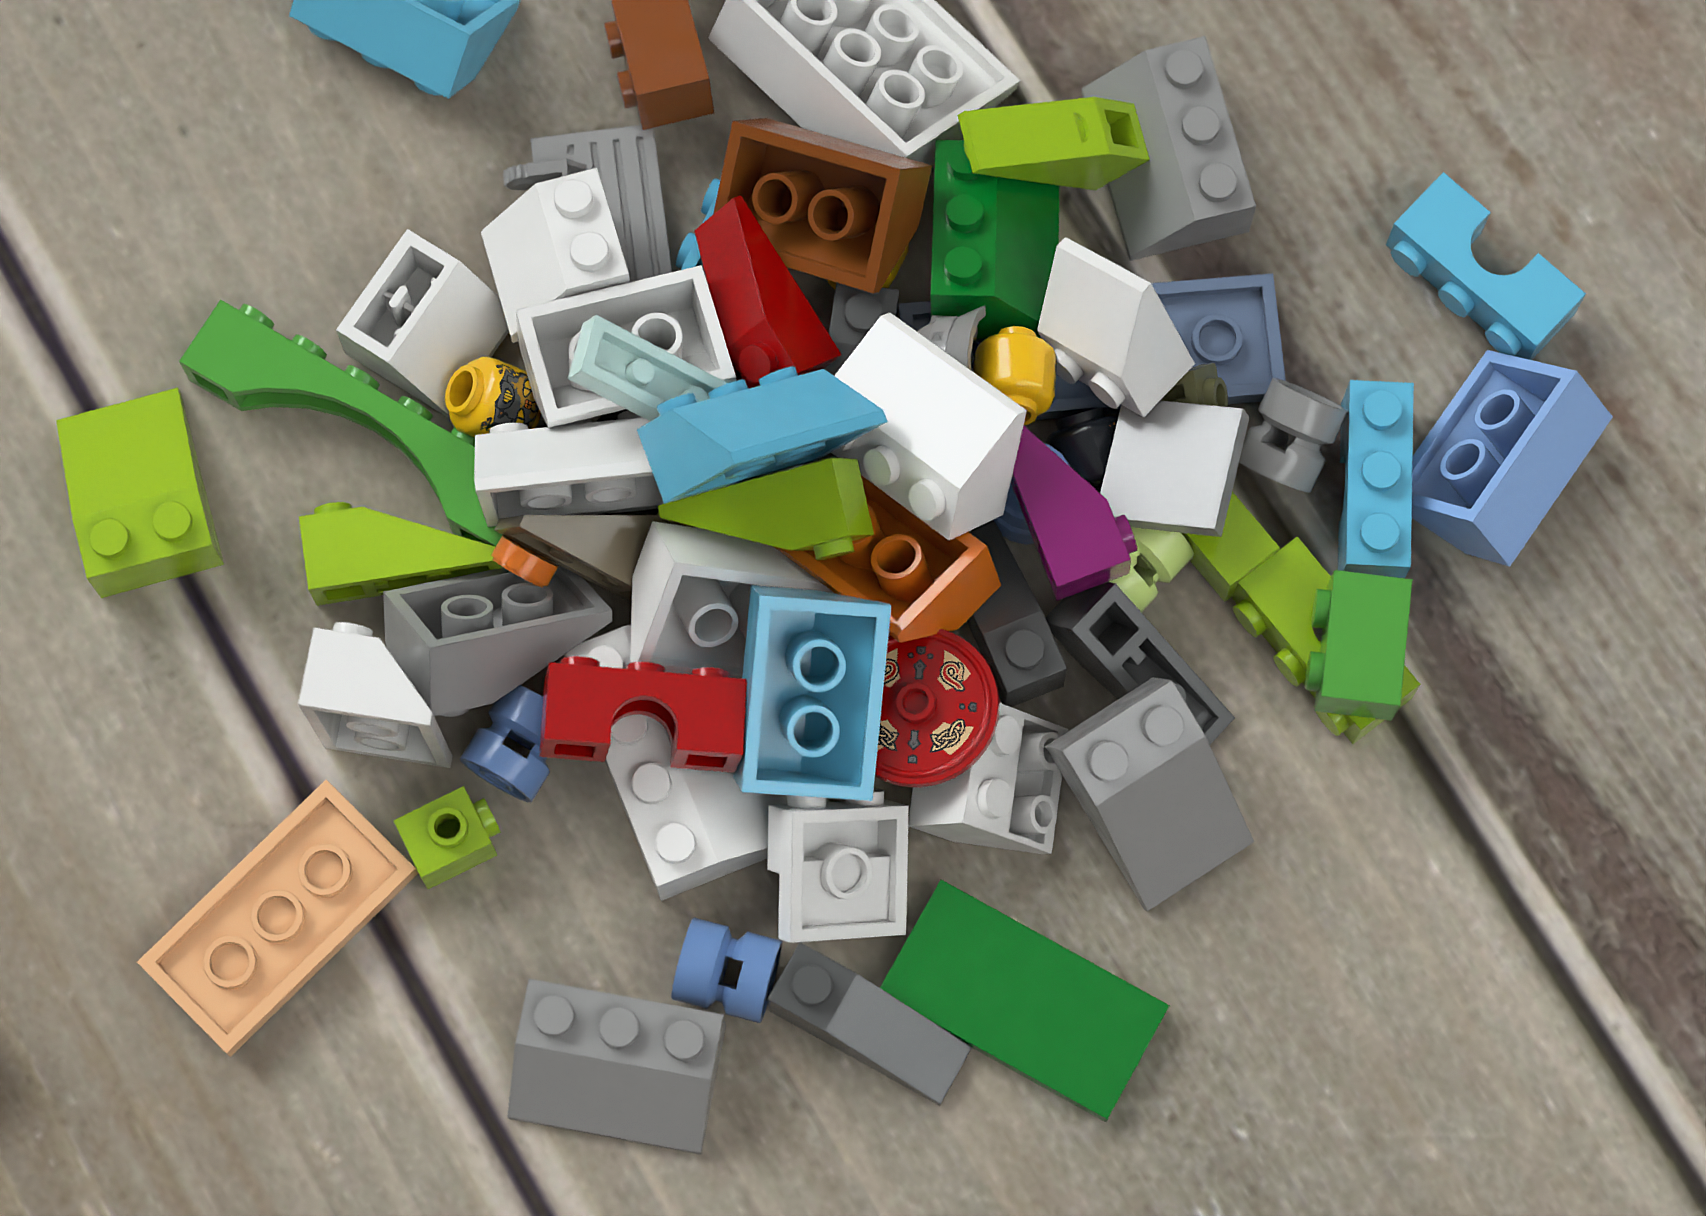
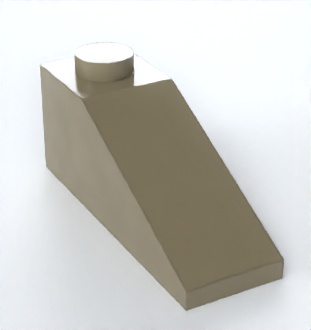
[495,512,693,604]

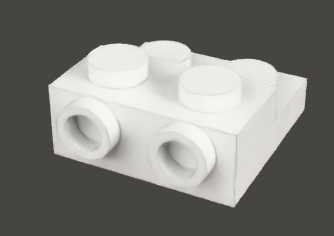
[768,788,909,943]

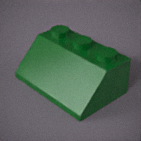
[931,140,1060,339]

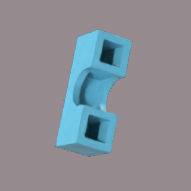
[1386,172,1586,360]
[1338,380,1414,578]

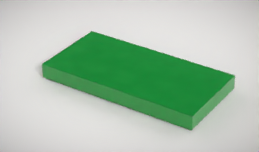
[880,880,1170,1122]

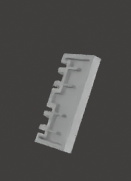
[503,125,672,282]

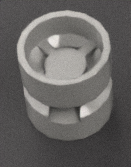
[1239,378,1348,493]

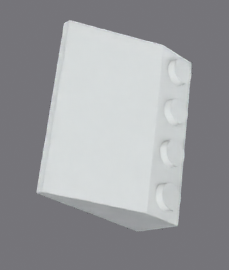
[708,0,1020,166]
[564,625,830,901]

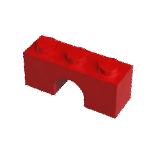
[539,656,747,773]

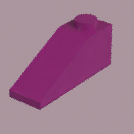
[1011,425,1138,601]

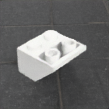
[336,229,509,418]
[908,703,1068,854]

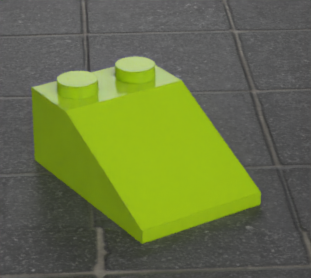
[56,387,224,598]

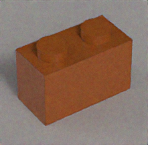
[604,0,715,130]

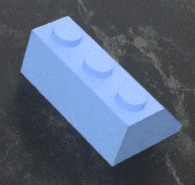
[1412,350,1613,567]

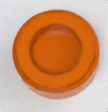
[491,535,559,588]

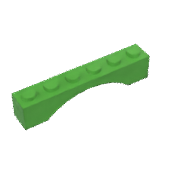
[179,299,502,547]

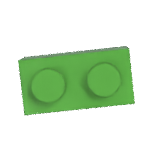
[1305,570,1412,721]

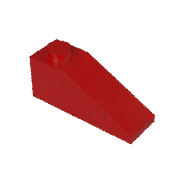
[694,195,842,389]

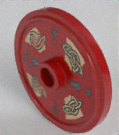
[875,629,1000,787]

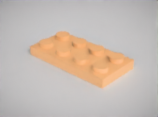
[137,780,418,1057]

